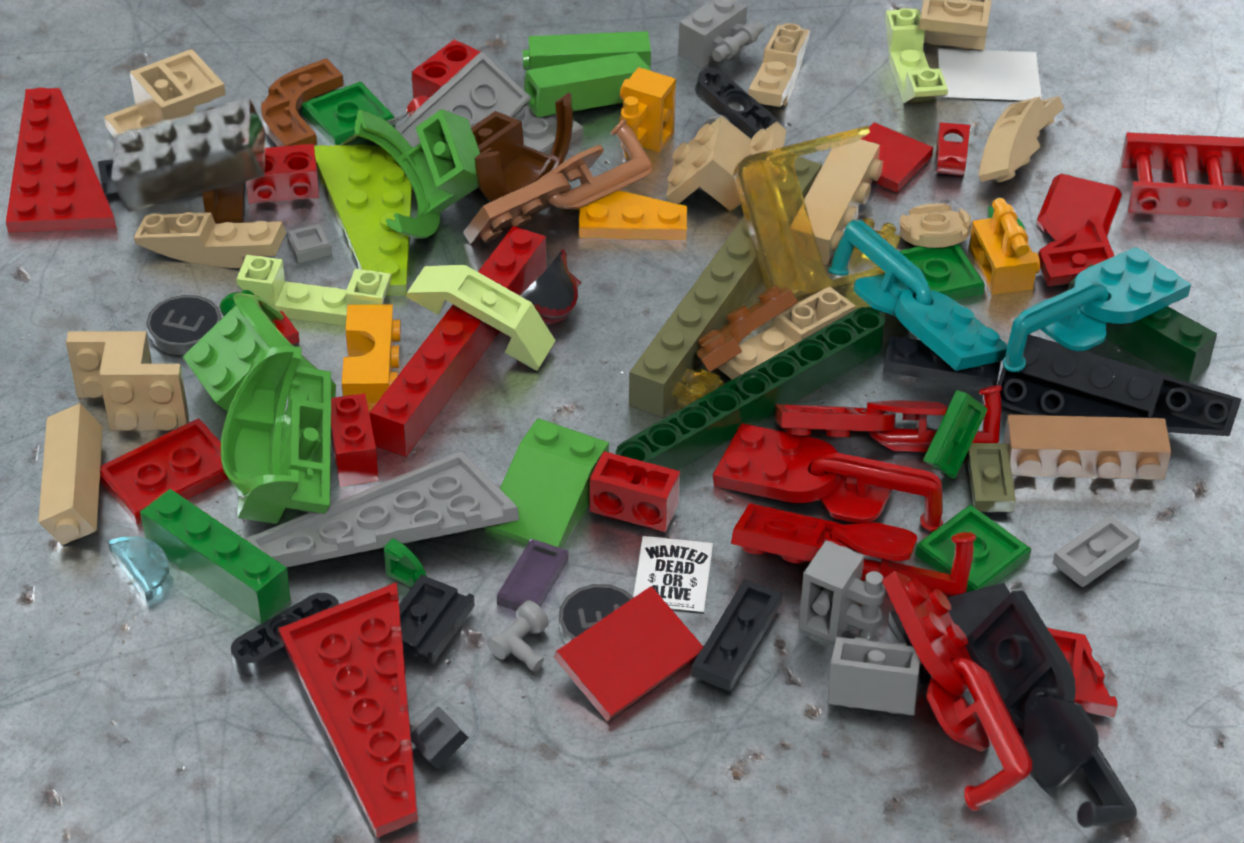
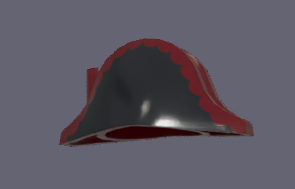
[520,249,582,325]

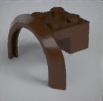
[471,92,573,202]

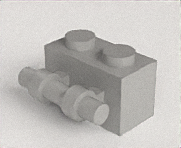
[678,0,764,68]
[798,540,886,644]
[828,637,922,715]

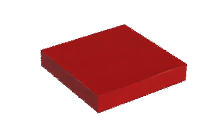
[858,122,934,193]

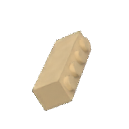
[788,134,883,265]

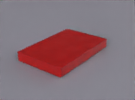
[100,418,228,525]
[553,586,703,722]

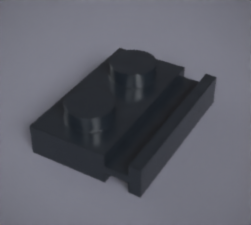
[399,574,475,664]

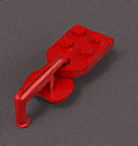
[774,385,1002,452]
[712,423,943,532]
[731,503,976,597]
[882,571,1032,811]

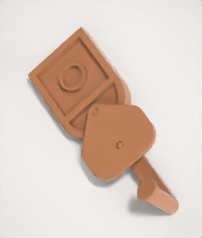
[463,119,652,245]

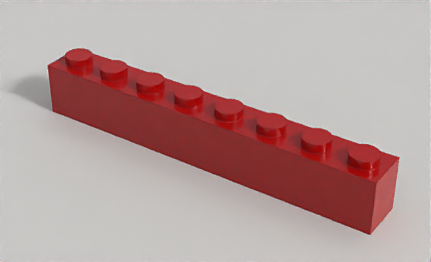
[369,226,546,458]

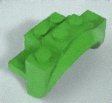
[221,346,331,524]

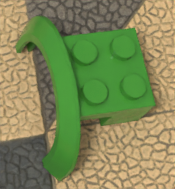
[354,109,480,239]
[183,293,336,412]

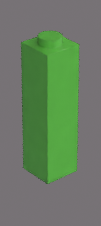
[522,31,651,70]
[524,52,651,117]

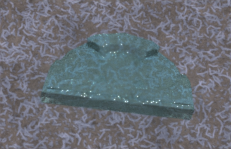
[108,537,169,602]

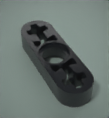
[695,68,777,139]
[231,593,339,676]

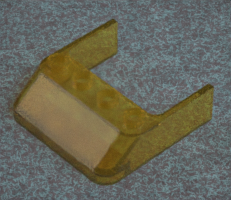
[733,126,886,299]

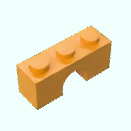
[342,304,401,411]

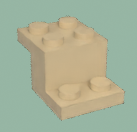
[919,0,991,50]
[104,49,226,156]
[666,116,786,211]
[66,331,189,431]

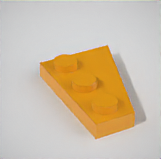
[579,183,687,240]

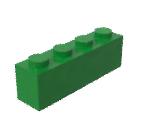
[140,489,291,624]

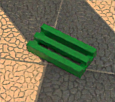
[923,390,988,479]

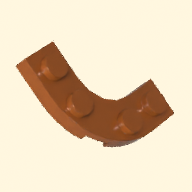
[261,58,344,147]
[697,285,798,372]

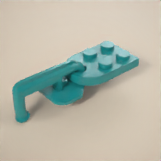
[828,220,1008,371]
[1003,247,1192,372]

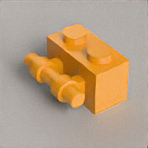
[619,67,676,160]
[969,198,1040,295]

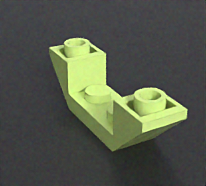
[885,8,948,103]
[236,255,392,326]
[406,265,556,371]

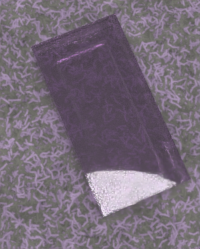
[497,538,569,611]

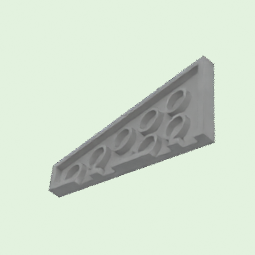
[245,451,519,567]

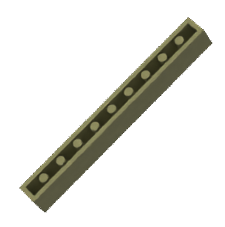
[629,154,822,417]

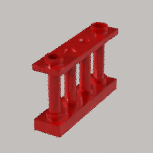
[1121,132,1244,218]

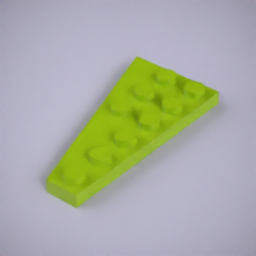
[314,144,413,296]

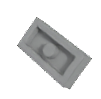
[1052,515,1140,588]

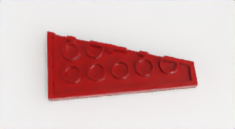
[6,87,116,233]
[278,582,419,838]

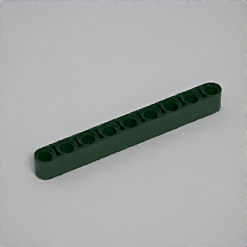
[615,307,885,470]

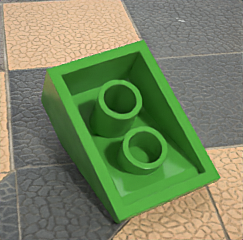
[484,418,609,555]

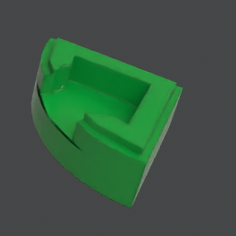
[384,538,427,588]

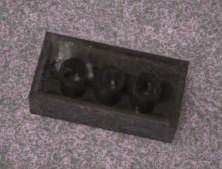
[111,99,265,212]

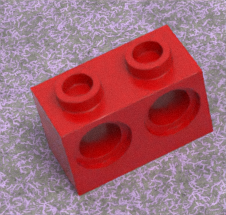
[411,39,481,99]
[243,144,319,204]
[331,393,379,487]
[590,451,680,532]

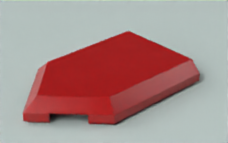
[1036,173,1122,241]

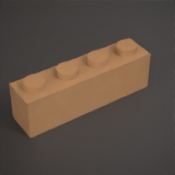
[1003,415,1171,480]

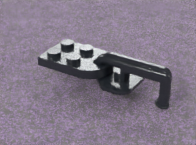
[965,591,1137,828]

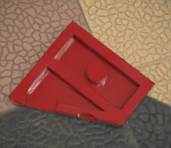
[1038,215,1115,287]
[1048,628,1118,718]

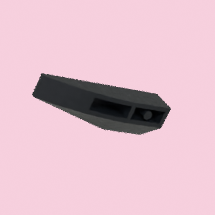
[997,334,1242,436]

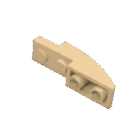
[748,23,810,107]
[979,96,1064,182]
[133,212,286,268]
[717,286,855,380]

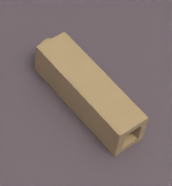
[38,403,103,545]

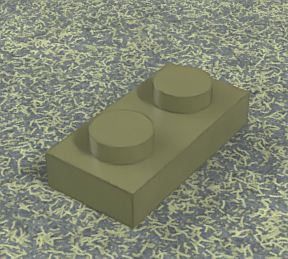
[966,443,1016,512]

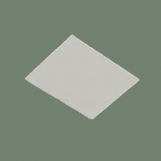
[938,48,1042,101]

